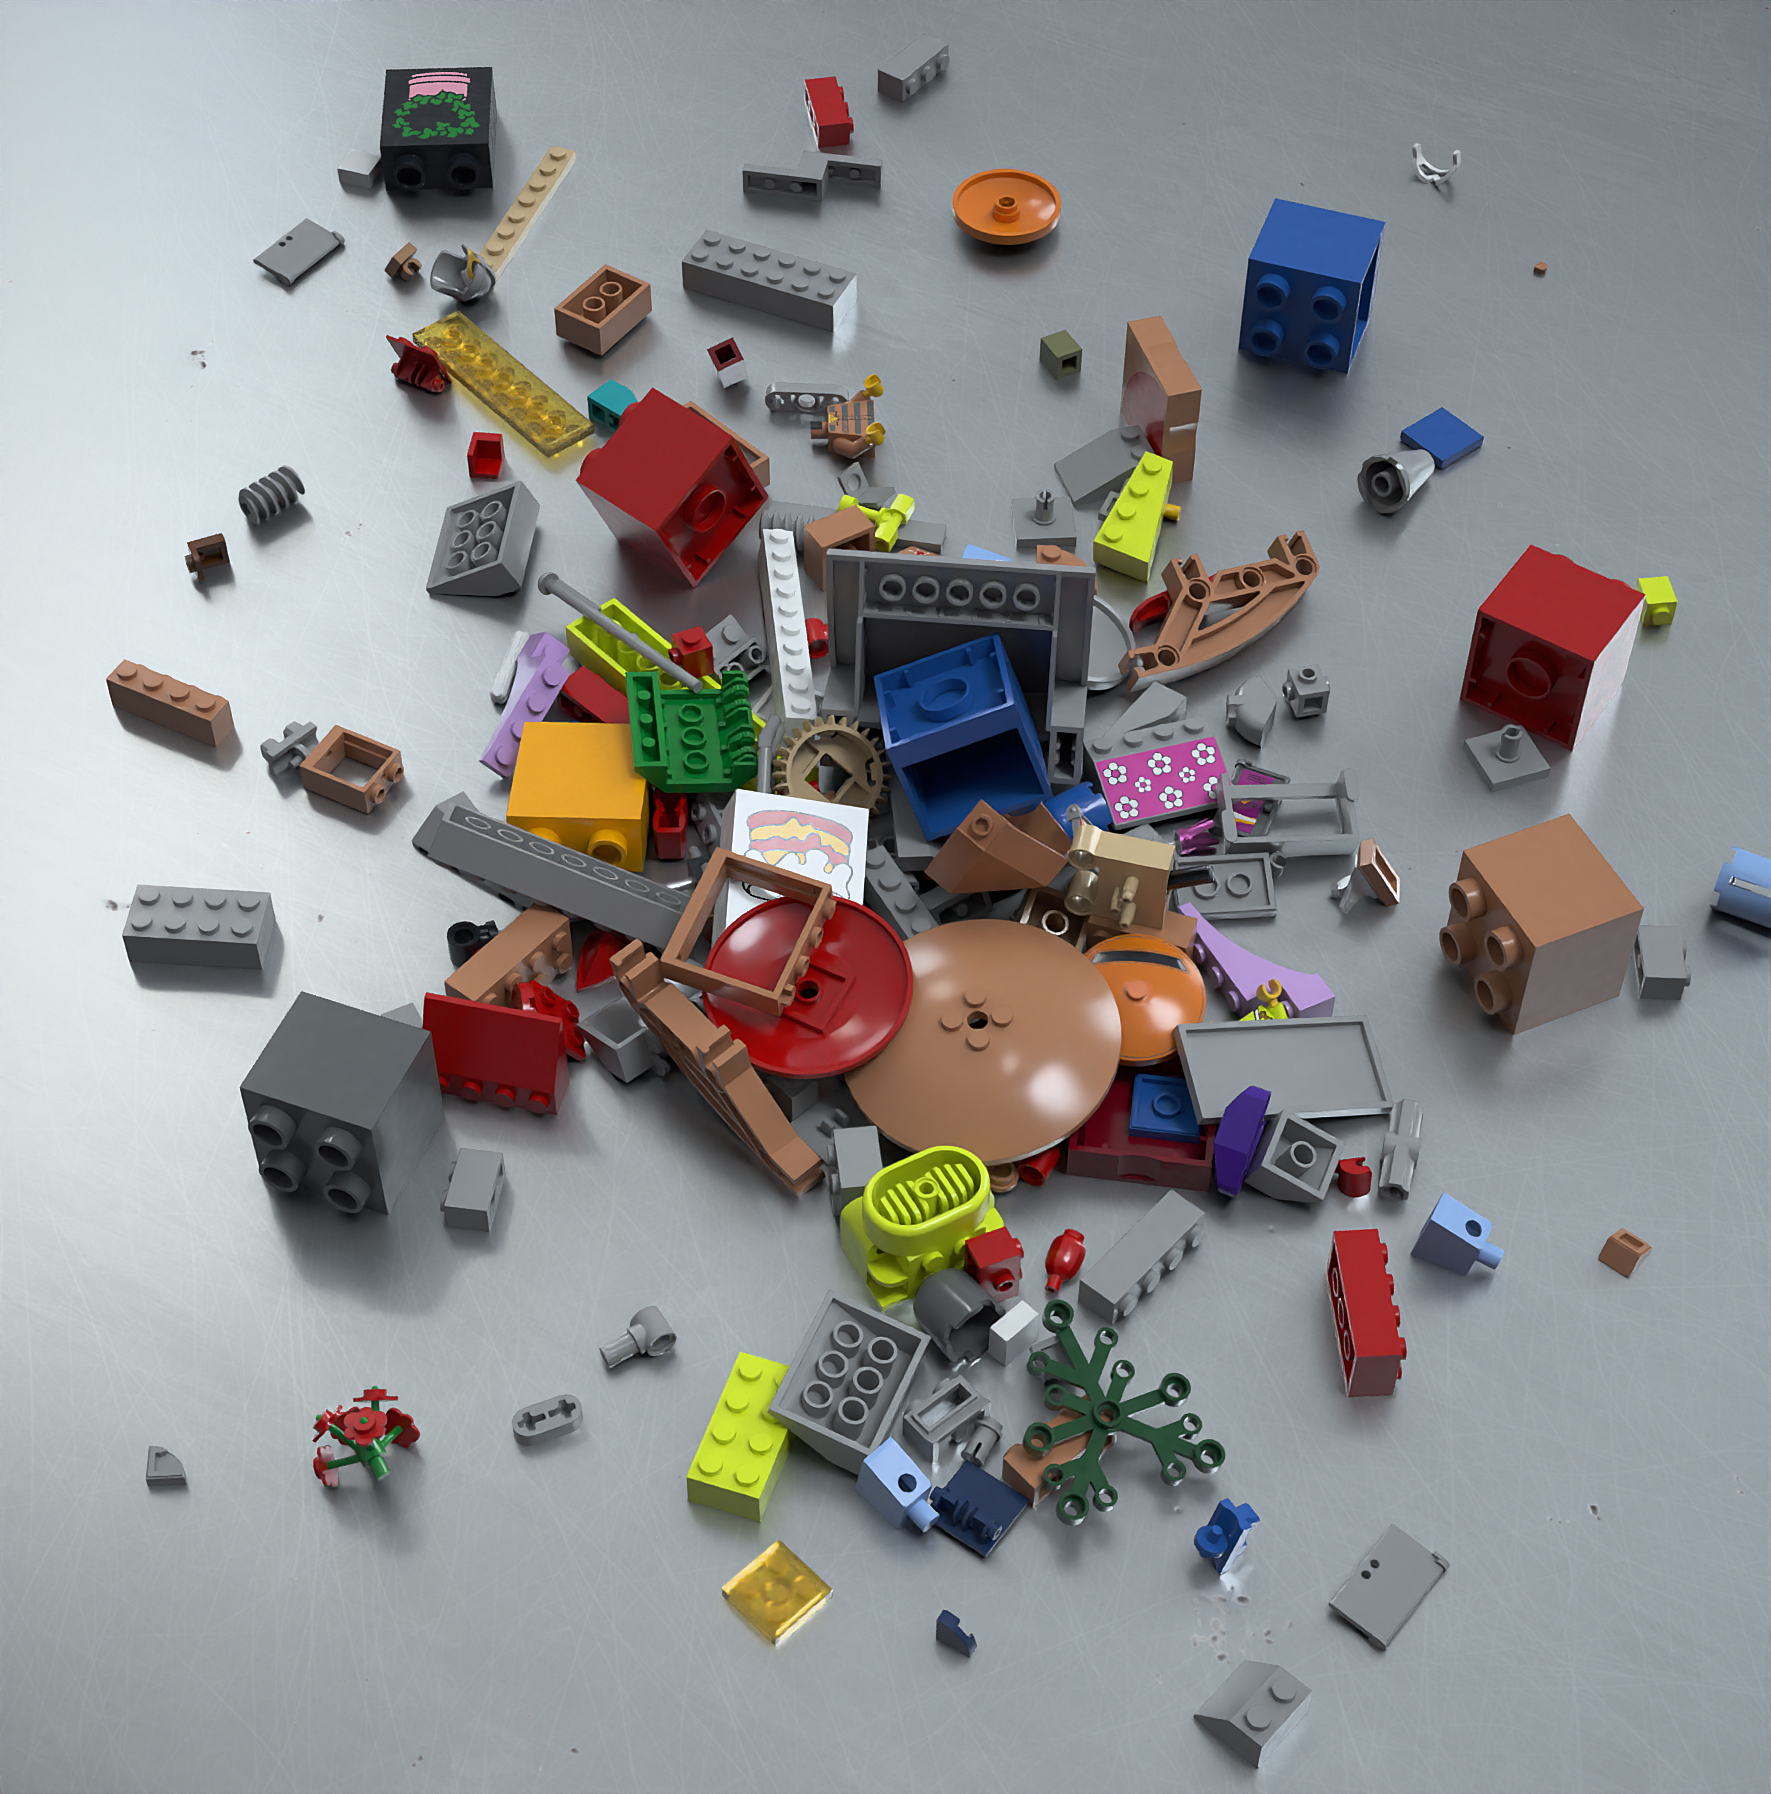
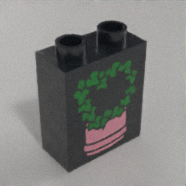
[380,67,497,191]

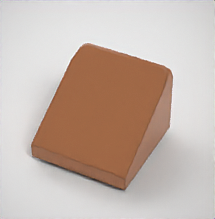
[1599,1228,1652,1277]

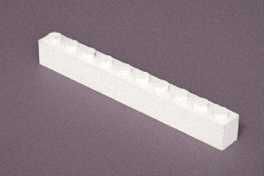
[758,529,817,748]

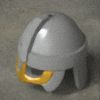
[430,244,496,302]

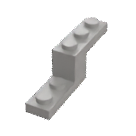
[742,151,883,202]

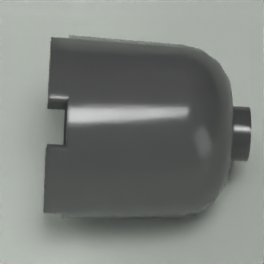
[913,1268,1006,1362]

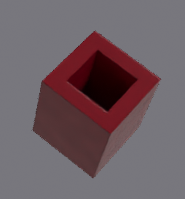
[707,337,750,388]

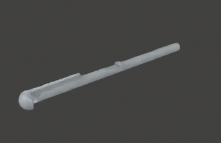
[538,572,703,693]

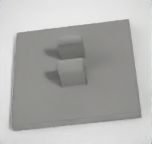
[790,1088,882,1166]

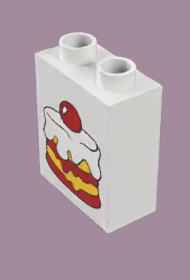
[711,789,869,993]

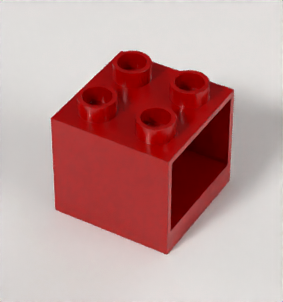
[576,387,769,589]
[1459,544,1646,751]

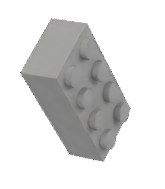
[122,884,276,970]

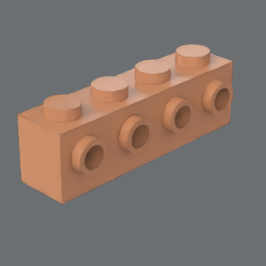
[106,659,234,747]

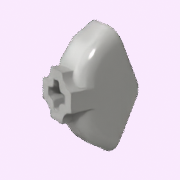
[1226,675,1277,747]

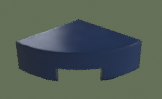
[936,1609,977,1658]

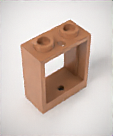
[299,725,404,814]

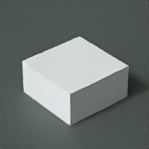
[337,149,383,189]
[988,1300,1039,1367]

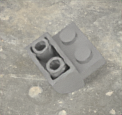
[705,614,770,686]

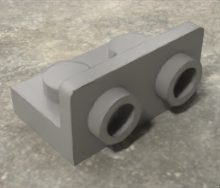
[690,791,735,856]

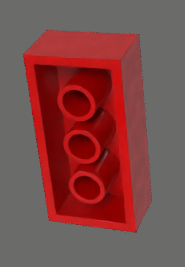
[1326,1229,1407,1398]

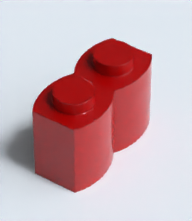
[653,787,688,859]

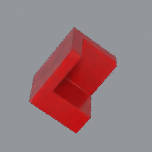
[467,432,505,479]

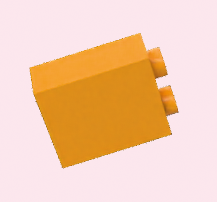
[506,721,655,872]

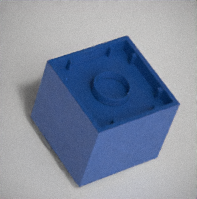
[1238,198,1386,374]
[874,632,1053,841]

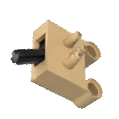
[1064,824,1215,930]

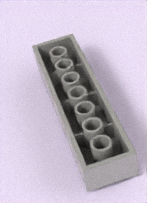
[427,801,692,953]

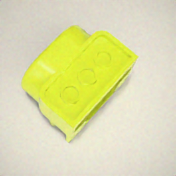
[840,1146,1004,1312]

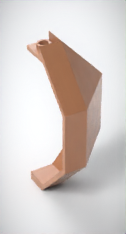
[924,799,1072,894]

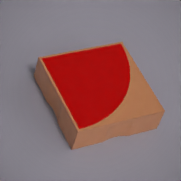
[1120,315,1202,484]

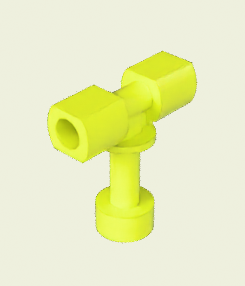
[837,494,915,553]

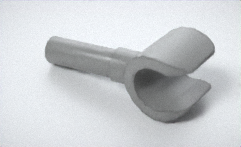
[1270,852,1287,878]

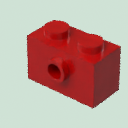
[964,1226,1024,1303]

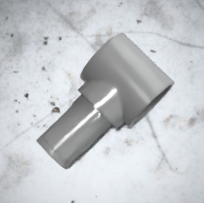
[599,1306,677,1368]

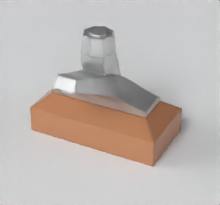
[1330,838,1400,914]

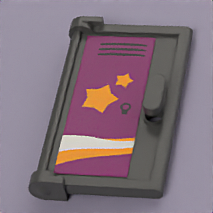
[1208,759,1291,837]

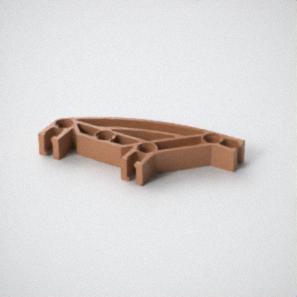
[1118,530,1320,692]
[609,939,826,1198]

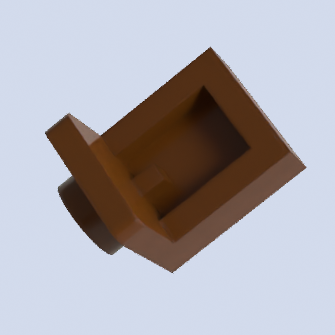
[184,533,230,583]

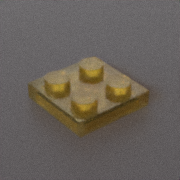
[722,1540,833,1647]

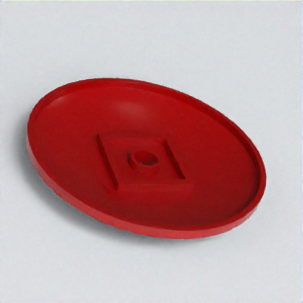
[702,896,913,1079]

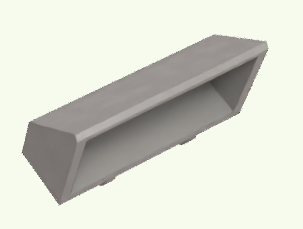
[576,957,707,1083]

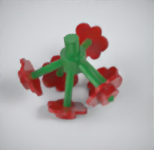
[312,1386,420,1488]

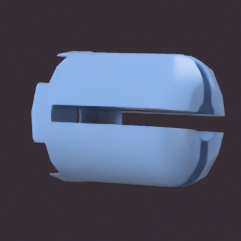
[1710,846,1771,928]

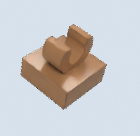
[384,242,422,281]

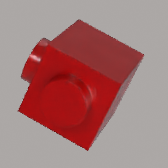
[668,626,714,679]

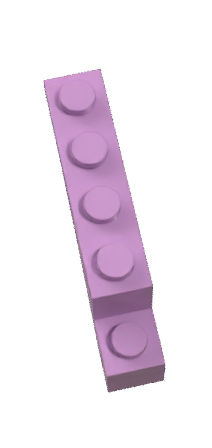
[478,632,571,779]
[1178,902,1335,1019]

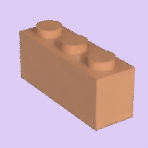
[1002,1394,1118,1508]

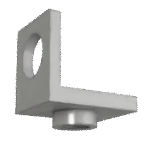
[837,462,896,510]

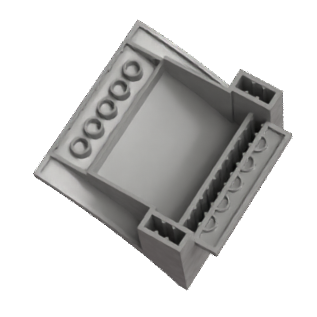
[820,549,1096,785]

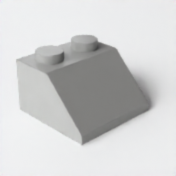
[1244,1109,1345,1203]
[1194,1660,1312,1769]

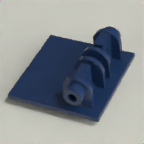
[929,1460,1030,1557]

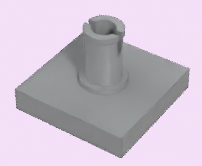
[1011,489,1077,548]
[1463,725,1551,793]

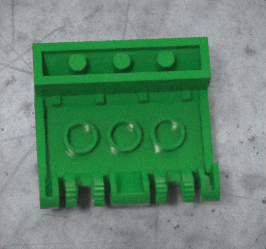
[625,671,758,793]

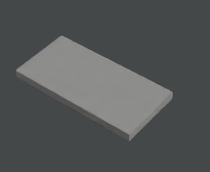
[1173,1015,1393,1125]

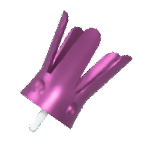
[1168,818,1219,855]

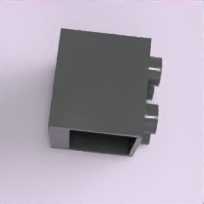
[239,991,445,1215]

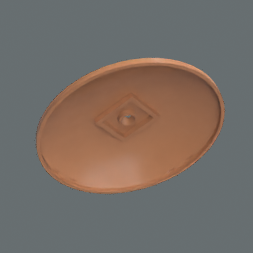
[843,919,1121,1166]

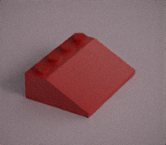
[422,992,569,1115]

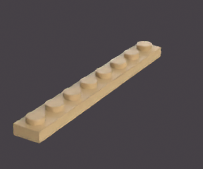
[479,146,577,287]

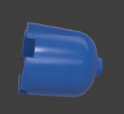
[1042,781,1113,840]

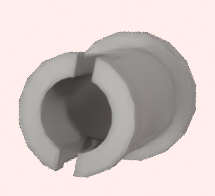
[961,1416,1003,1467]

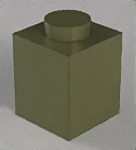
[1039,330,1082,380]

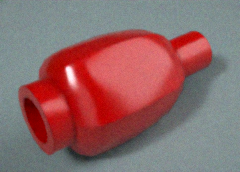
[1044,1229,1086,1294]

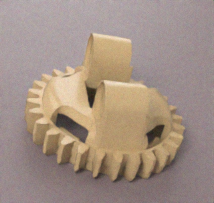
[771,715,892,824]

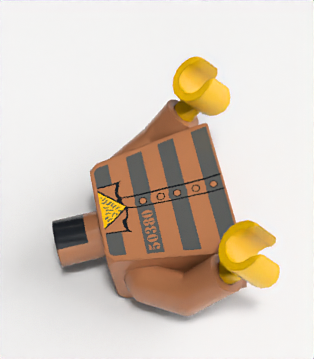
[810,374,886,459]

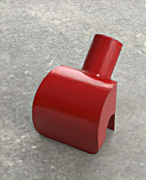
[1334,1157,1372,1198]

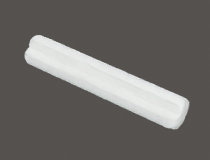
[490,630,530,704]

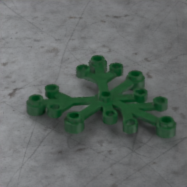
[1022,1299,1226,1526]

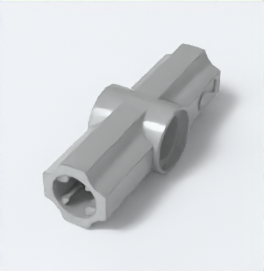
[1378,1099,1423,1203]

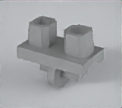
[260,721,319,778]

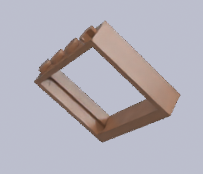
[660,847,837,1017]

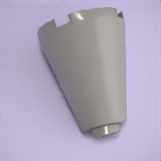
[1357,449,1435,513]

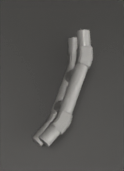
[757,714,787,795]

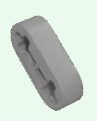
[512,1394,583,1446]

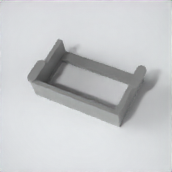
[1214,768,1360,857]

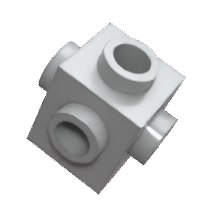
[1282,664,1330,717]

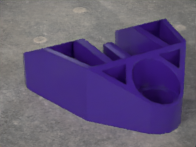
[1212,1086,1271,1198]

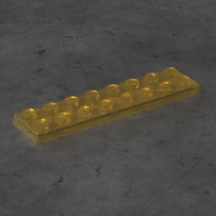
[412,311,595,458]

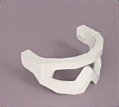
[1412,143,1461,186]

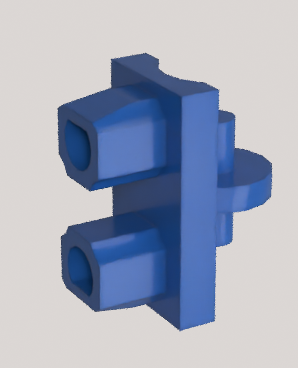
[1194,1498,1260,1574]

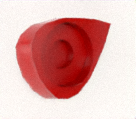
[576,929,632,993]

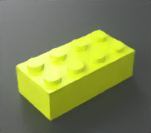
[686,1352,796,1522]

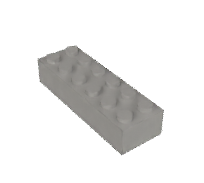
[682,230,857,332]

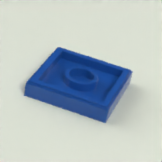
[1400,407,1484,469]
[1128,1073,1201,1144]

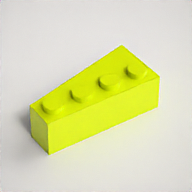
[1093,451,1173,583]

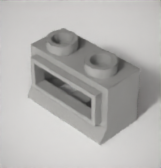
[903,1375,991,1464]

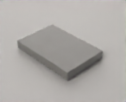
[1173,852,1277,920]

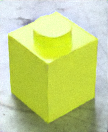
[1635,576,1678,626]

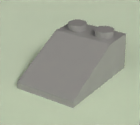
[1054,424,1155,506]

